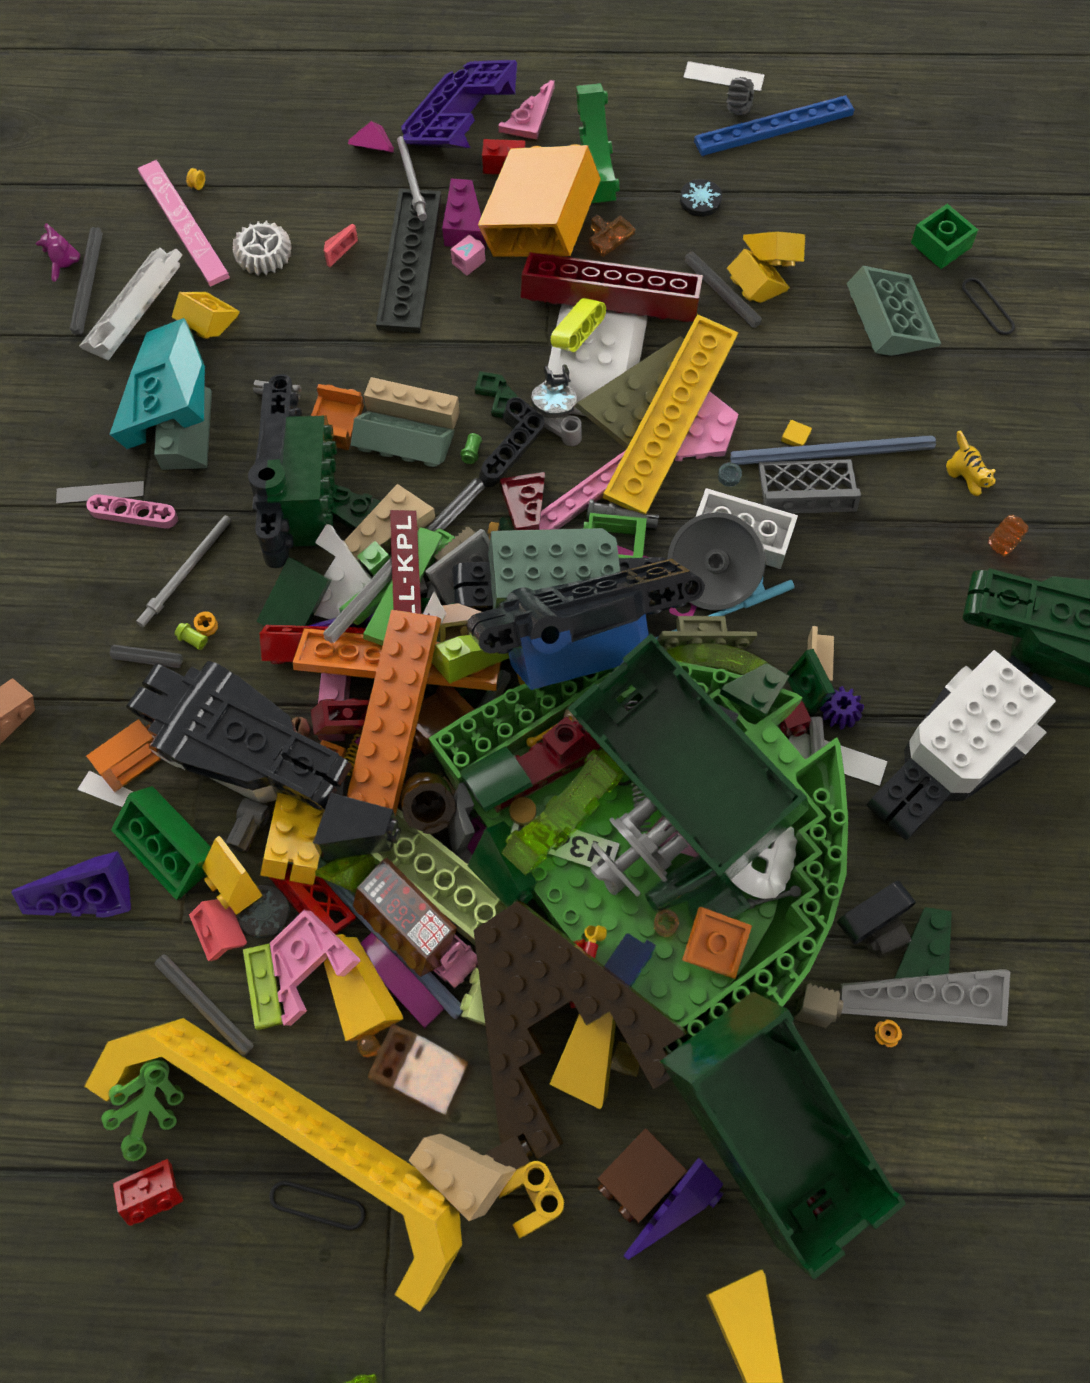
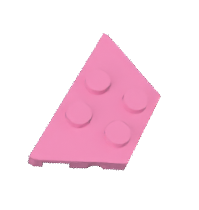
[675,391,738,461]

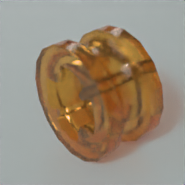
[654,909,679,937]

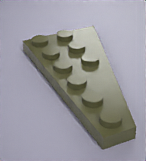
[574,336,684,449]

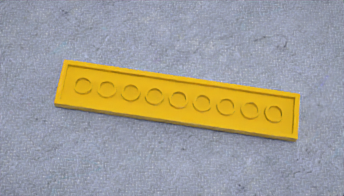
[603,314,738,515]

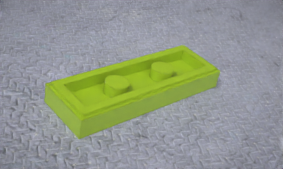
[243,944,283,1030]

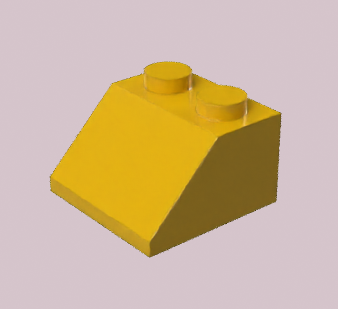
[743,232,805,267]
[727,249,790,303]
[172,292,240,339]
[202,836,263,915]

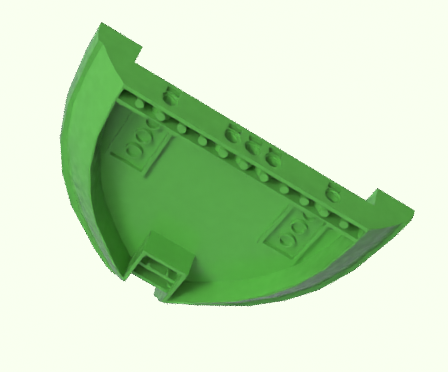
[429,661,848,1080]

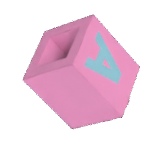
[451,235,485,275]

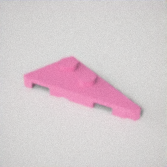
[499,80,554,139]

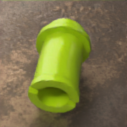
[174,623,208,650]

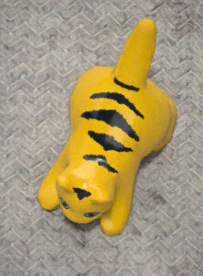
[946,431,996,496]

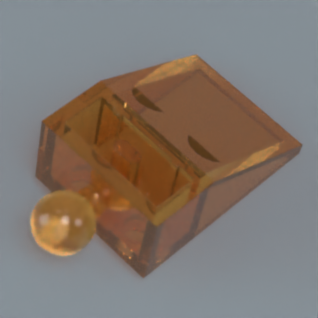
[357,1023,468,1115]

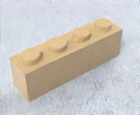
[364,377,460,429]

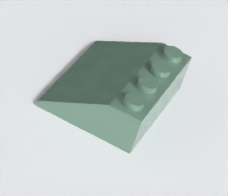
[847,266,941,356]

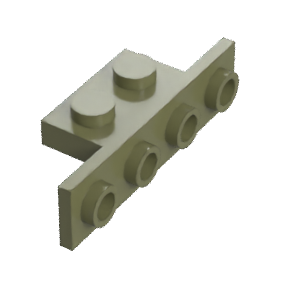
[657,616,757,649]

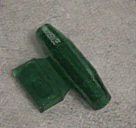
[645,855,751,921]

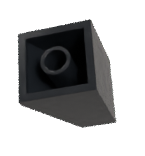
[313,793,401,860]

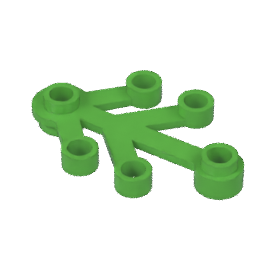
[101,1058,184,1161]

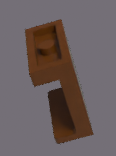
[413,685,475,755]
[597,1128,687,1224]

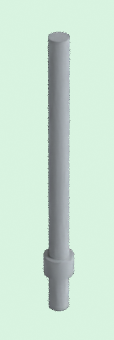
[397,136,427,221]
[136,515,232,627]

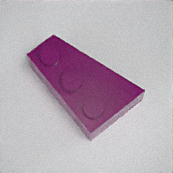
[442,179,486,249]

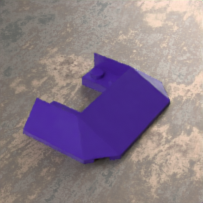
[401,60,517,148]

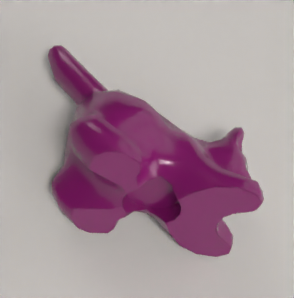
[36,223,81,282]

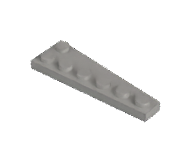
[840,969,1010,1026]

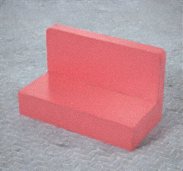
[189,899,247,961]

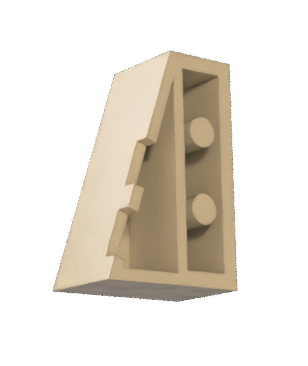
[409,1133,517,1221]

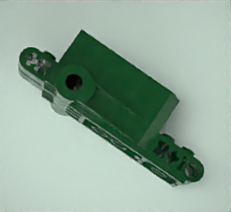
[962,568,1090,688]

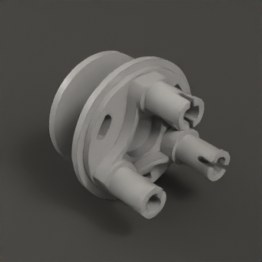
[591,798,689,897]

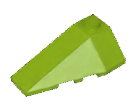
[431,635,509,683]

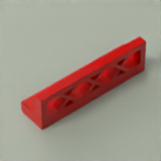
[269,864,356,935]

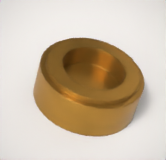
[509,797,536,826]

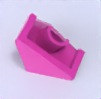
[348,121,394,153]

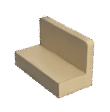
[807,626,834,684]

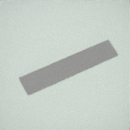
[56,481,144,503]

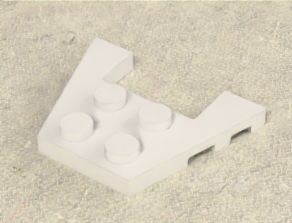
[314,524,372,619]

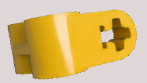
[499,1161,564,1239]

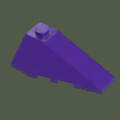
[11,851,131,917]
[623,1158,723,1260]

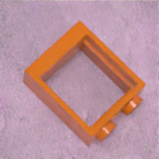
[86,719,161,792]

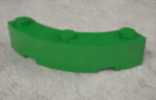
[576,83,620,203]

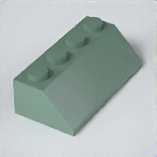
[154,387,212,470]
[351,411,454,467]

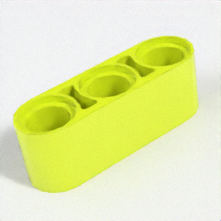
[551,298,606,352]

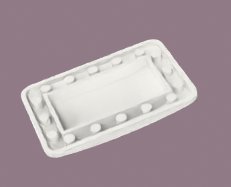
[542,304,647,416]

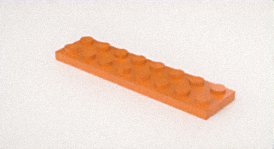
[347,610,441,817]
[293,628,502,691]

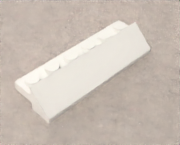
[79,248,182,360]

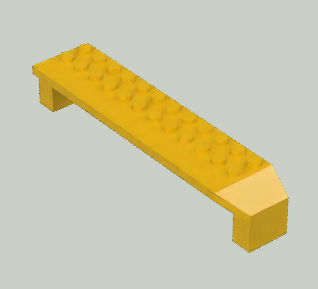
[84,1018,462,1312]

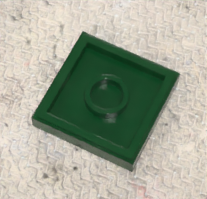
[786,649,835,716]

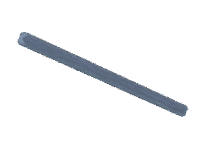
[730,436,936,465]
[317,857,463,1019]

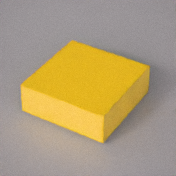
[781,420,812,447]

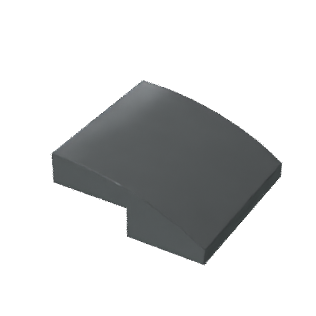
[447,782,475,855]

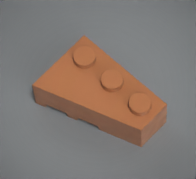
[0,678,35,744]

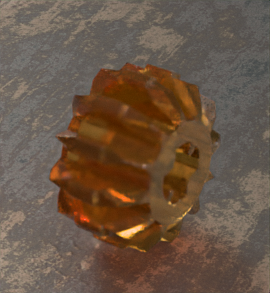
[988,514,1028,556]

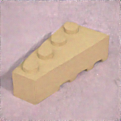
[344,484,435,571]

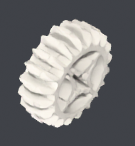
[233,220,292,276]

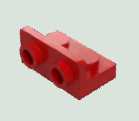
[113,1159,183,1226]

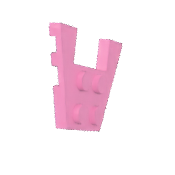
[270,910,360,1026]

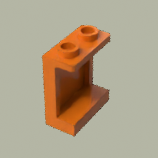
[311,384,364,450]

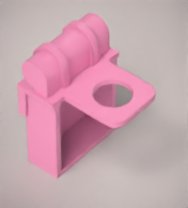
[433,935,478,988]

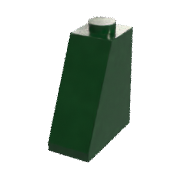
[467,821,537,908]

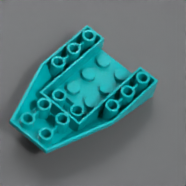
[109,318,205,449]

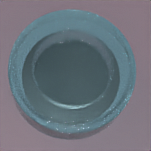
[718,462,742,487]

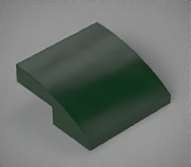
[459,746,533,812]

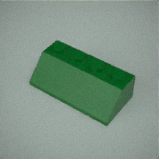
[111,786,211,900]

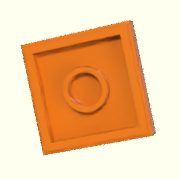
[682,907,752,979]

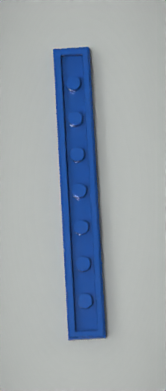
[694,95,854,156]

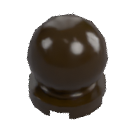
[400,772,456,834]

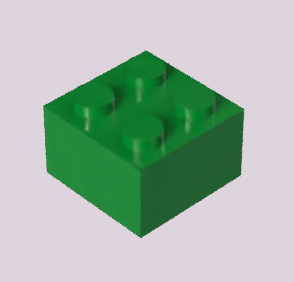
[911,204,978,269]

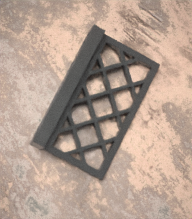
[758,459,861,513]

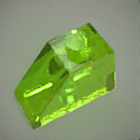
[315,854,376,893]

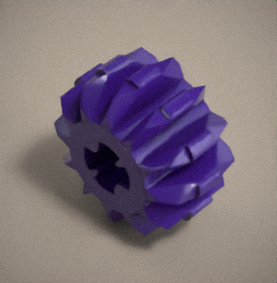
[820,686,864,730]

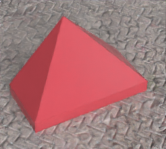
[324,224,358,267]

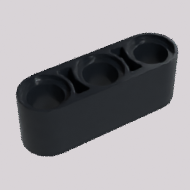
[837,880,916,945]

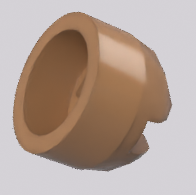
[292,717,310,737]

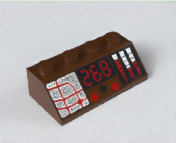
[353,858,457,977]

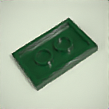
[257,557,332,626]

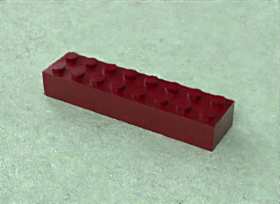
[521,252,703,322]

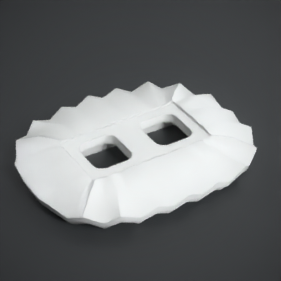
[731,826,797,899]

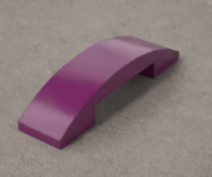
[360,933,444,1028]

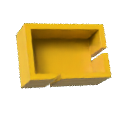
[260,793,324,885]

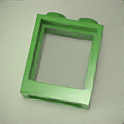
[583,513,647,558]

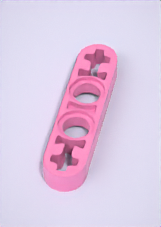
[86,494,178,528]

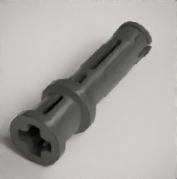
[586,499,659,530]

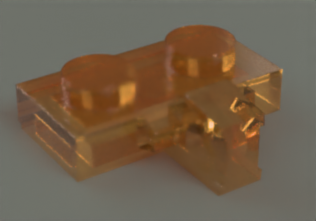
[589,215,635,257]

